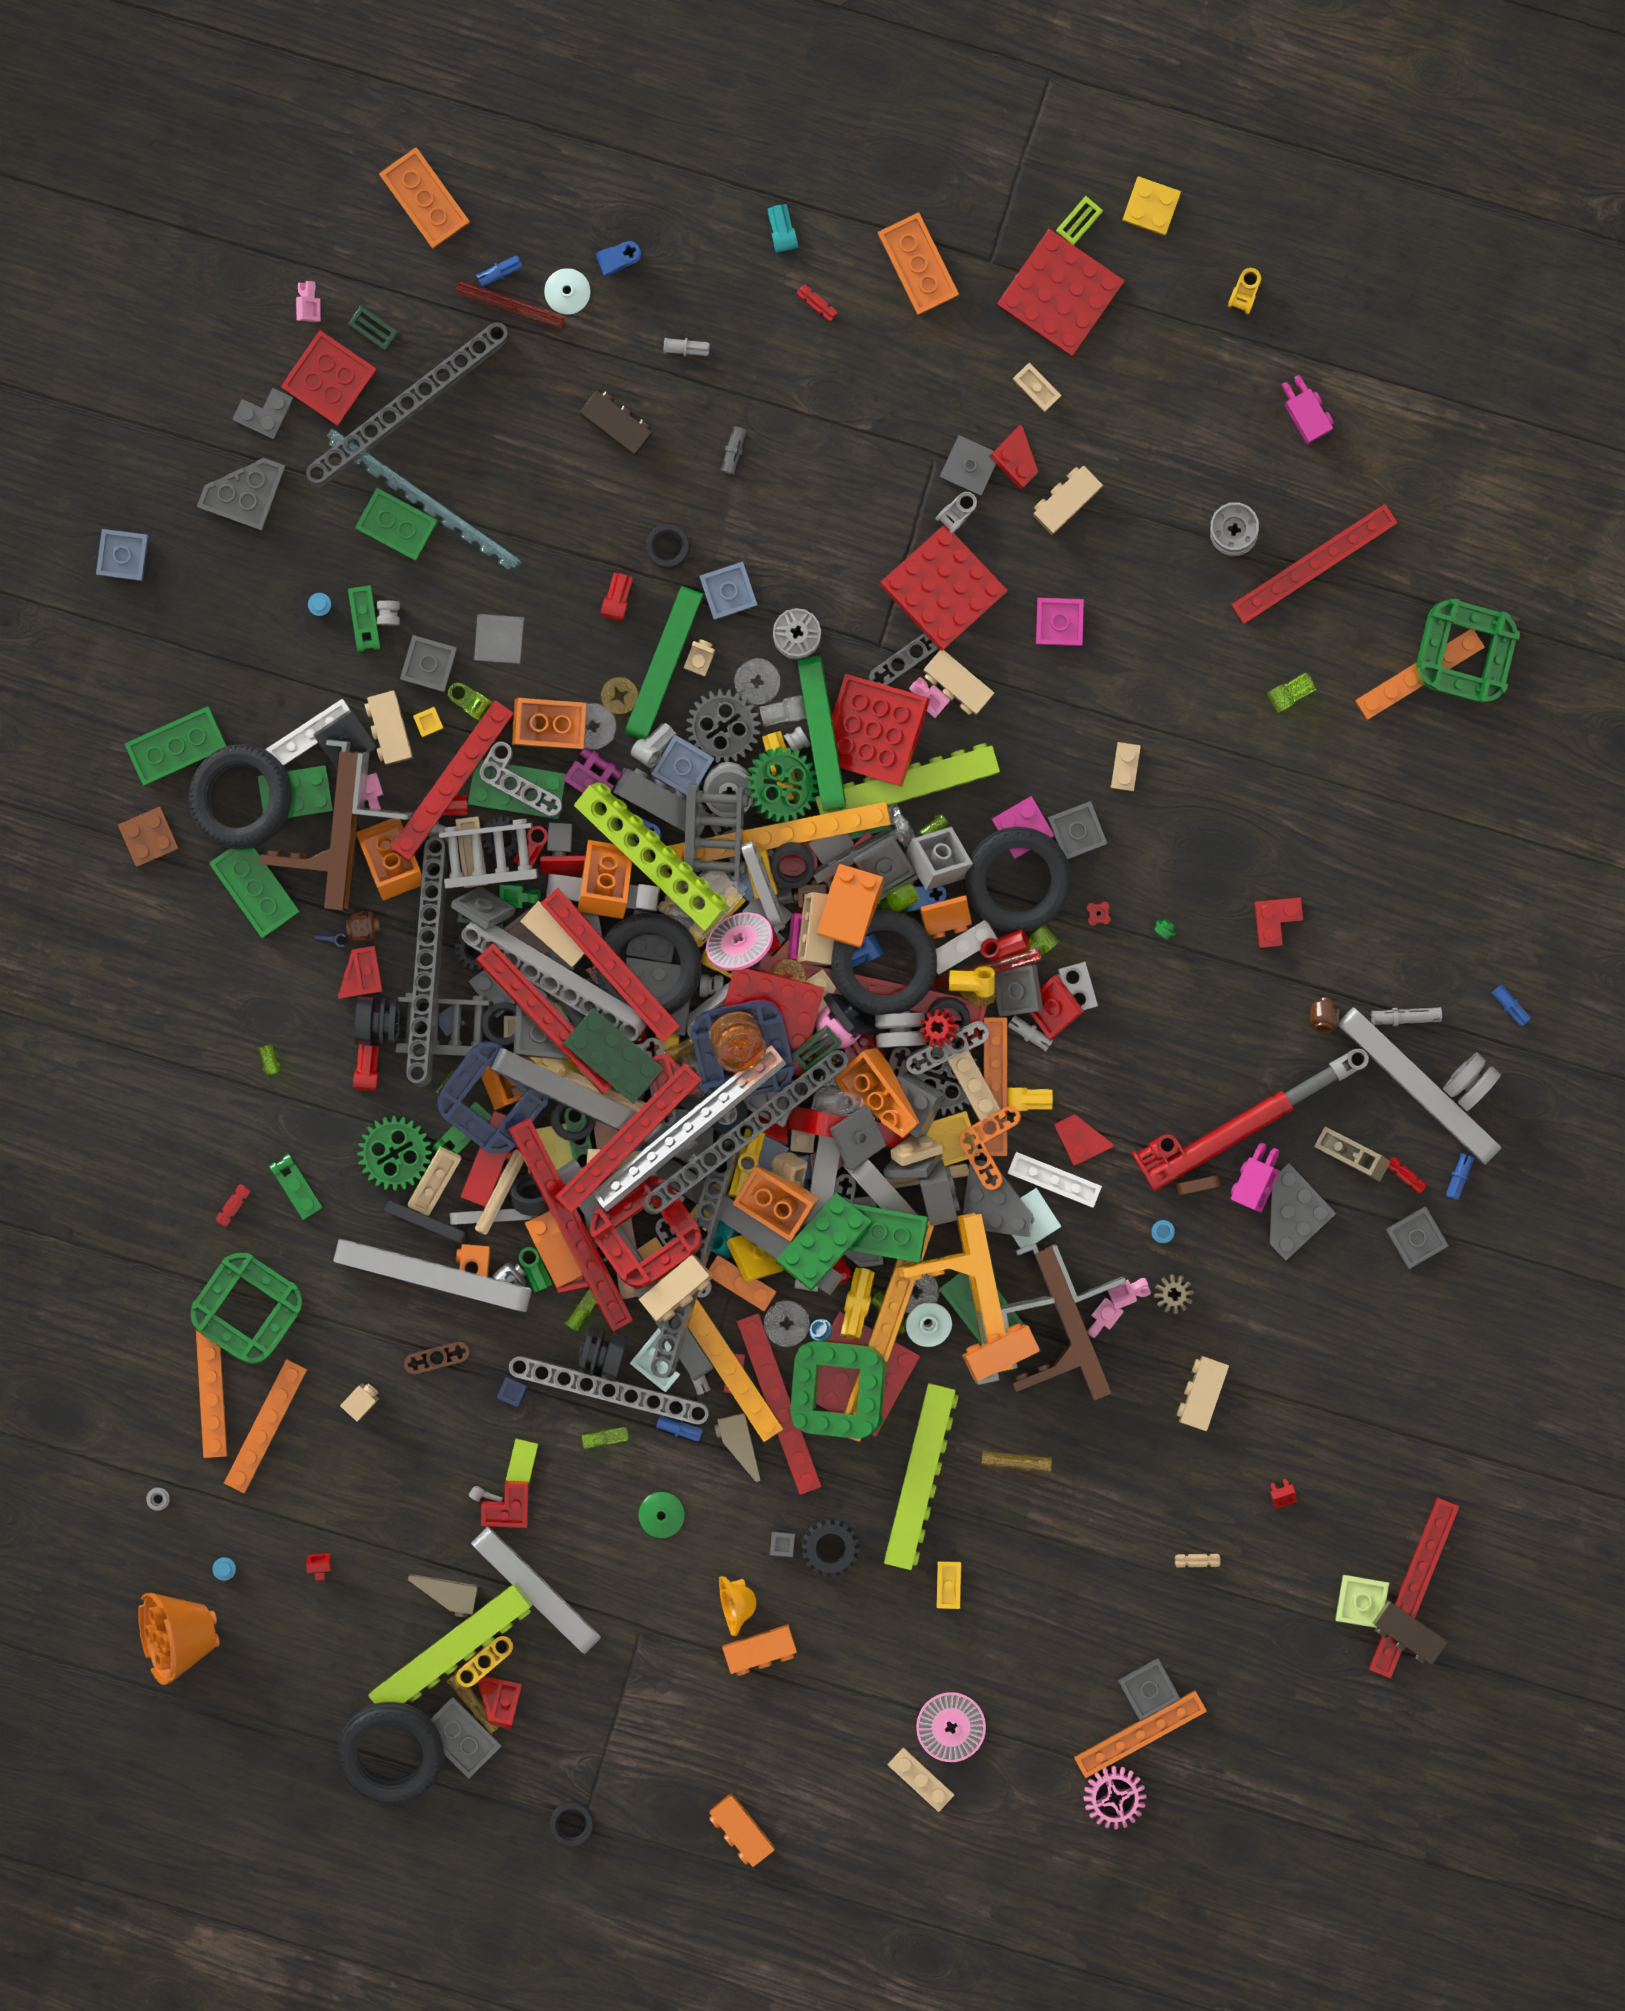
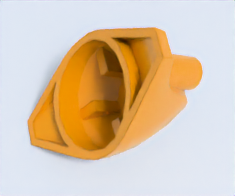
[719,1576,756,1636]

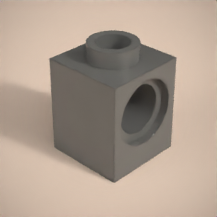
[547,823,573,856]

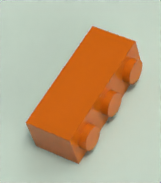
[708,1255,777,1311]
[962,1323,1040,1382]
[722,1624,797,1676]
[709,1793,775,1867]

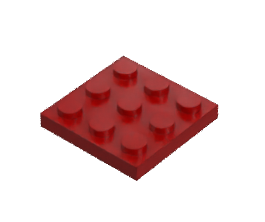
[281,330,377,426]

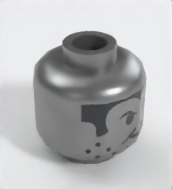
[492,1263,526,1286]

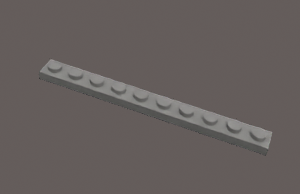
[592,1045,786,1211]

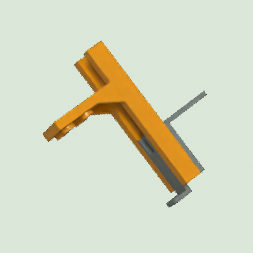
[896,1213,1055,1384]

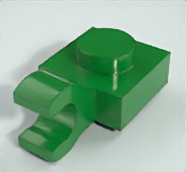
[500,882,541,908]

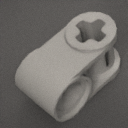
[935,492,977,534]

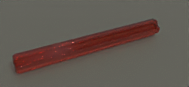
[455,280,565,328]
[932,948,1042,990]

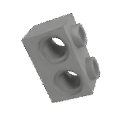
[1055,962,1098,1010]

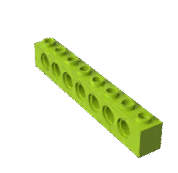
[574,782,730,931]

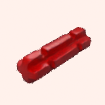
[797,285,838,322]
[1388,1157,1427,1193]
[216,1184,250,1227]

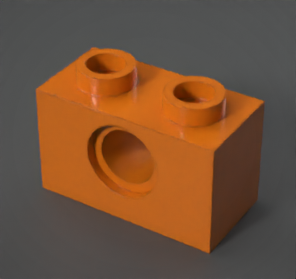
[456,1244,491,1277]

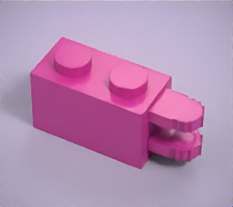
[1282,375,1334,445]
[1231,1143,1280,1213]

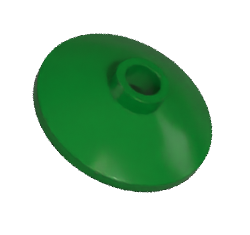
[639,1492,685,1538]

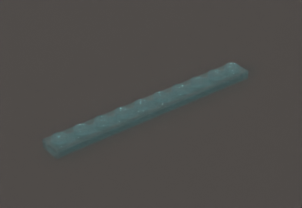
[327,429,521,570]

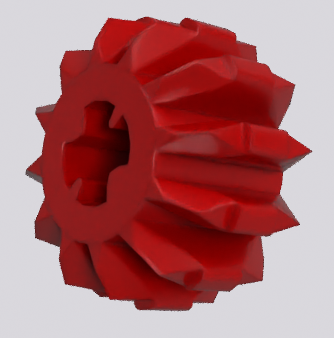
[920,1009,959,1049]

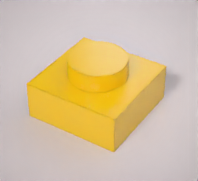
[413,707,444,737]

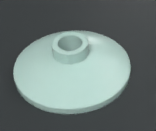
[544,269,590,315]
[906,1302,952,1347]

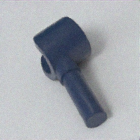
[314,933,347,947]

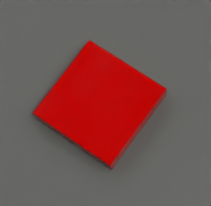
[1029,975,1084,1040]

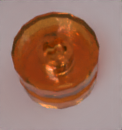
[709,1012,766,1072]

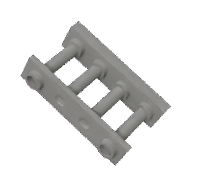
[439,819,539,888]

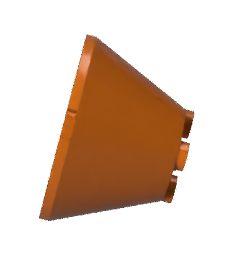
[138,1593,219,1685]

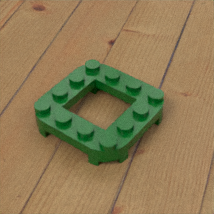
[1416,599,1520,703]
[191,1253,302,1364]
[790,1341,888,1439]

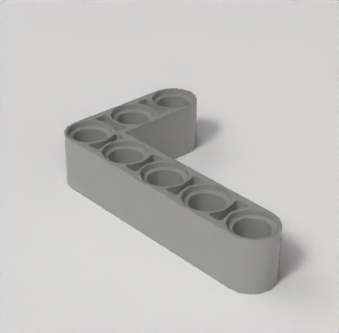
[546,874,660,912]

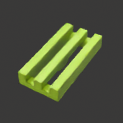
[1056,196,1103,245]

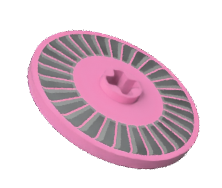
[706,912,773,971]
[916,1692,986,1762]

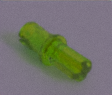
[565,1289,596,1331]
[582,1427,628,1449]

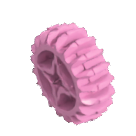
[1084,1766,1146,1829]

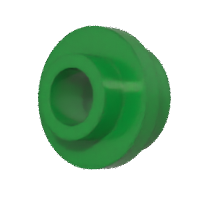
[1154,919,1176,940]

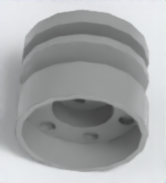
[1210,503,1259,556]
[773,608,821,660]

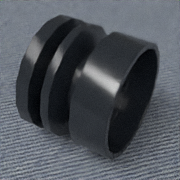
[355,997,401,1047]
[578,1326,628,1382]

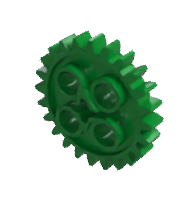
[745,747,818,822]
[357,1116,433,1191]

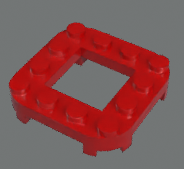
[590,1177,702,1289]

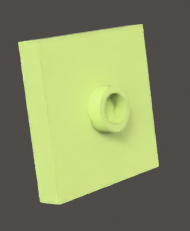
[1335,1575,1389,1628]

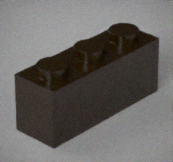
[580,390,652,457]
[1373,1601,1448,1665]

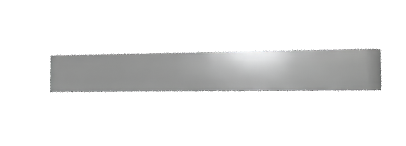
[461,920,647,1041]
[1338,1007,1501,1165]
[794,1085,849,1292]
[333,1239,532,1312]
[509,1356,709,1424]

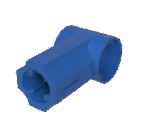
[852,933,884,967]

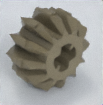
[1154,1274,1194,1314]

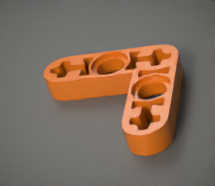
[959,1106,1021,1190]

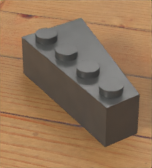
[611,767,711,836]

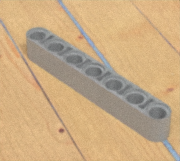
[471,1526,601,1654]

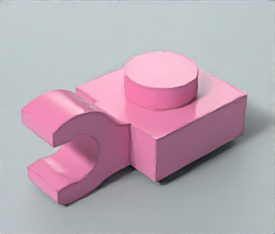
[296,281,321,322]
[909,677,951,718]
[365,773,384,810]
[1107,1278,1151,1310]
[1087,1297,1124,1338]

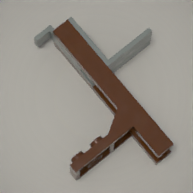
[259,740,414,910]
[1011,1243,1126,1400]

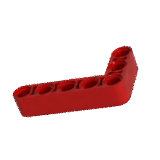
[787,1106,911,1148]

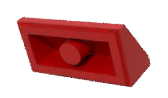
[540,856,585,875]

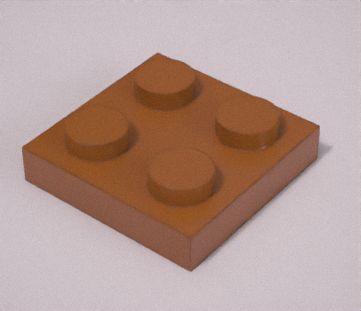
[118,806,179,867]

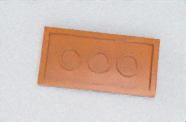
[379,148,470,249]
[878,212,959,316]

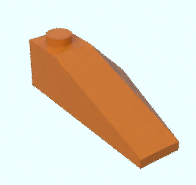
[833,1048,920,1138]

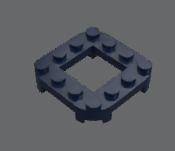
[691,1000,794,1097]
[436,1041,549,1153]

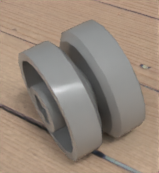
[703,762,753,817]
[875,1011,927,1048]
[1443,1053,1501,1111]

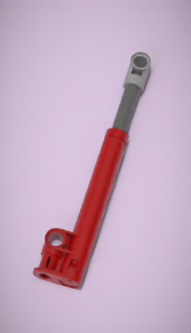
[1131,1049,1369,1192]

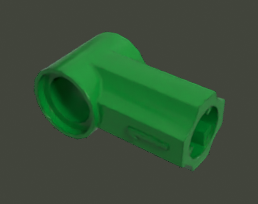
[519,1246,553,1292]

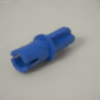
[476,256,522,288]
[1491,984,1530,1026]
[1446,1153,1475,1200]
[656,1415,703,1442]

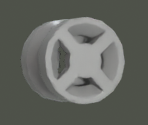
[784,726,811,752]

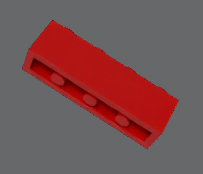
[461,1111,515,1207]

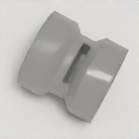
[377,601,400,626]
[700,974,724,997]

